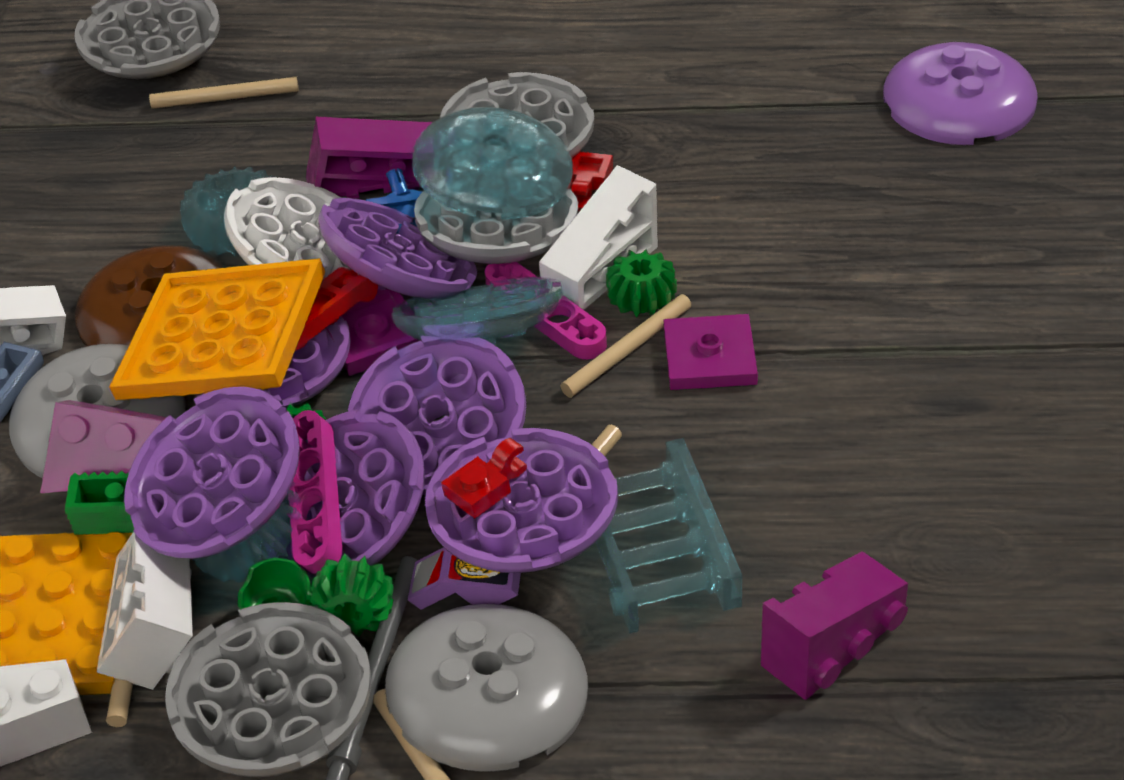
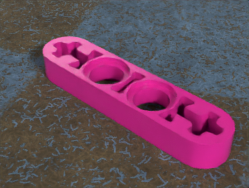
[485,262,607,360]
[289,410,342,575]

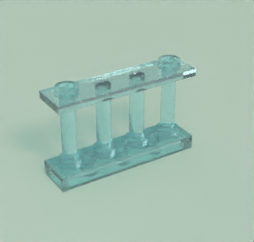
[596,438,742,634]

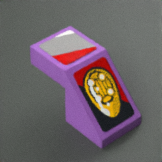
[408,547,521,610]

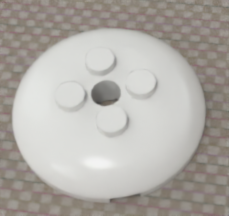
[224,177,359,279]

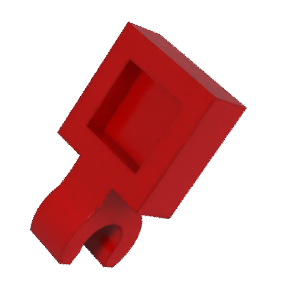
[566,152,613,212]
[441,438,527,519]

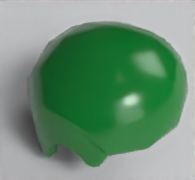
[237,557,312,610]

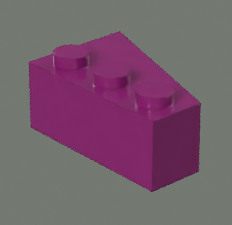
[306,117,441,199]
[761,551,908,700]

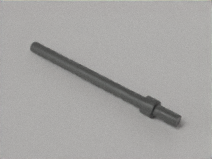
[325,556,418,780]

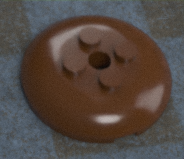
[75,245,228,347]

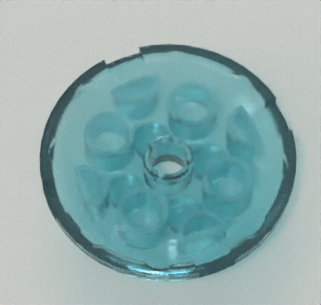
[412,107,573,219]
[391,277,563,345]

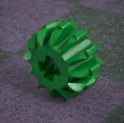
[606,249,677,318]
[310,554,394,637]

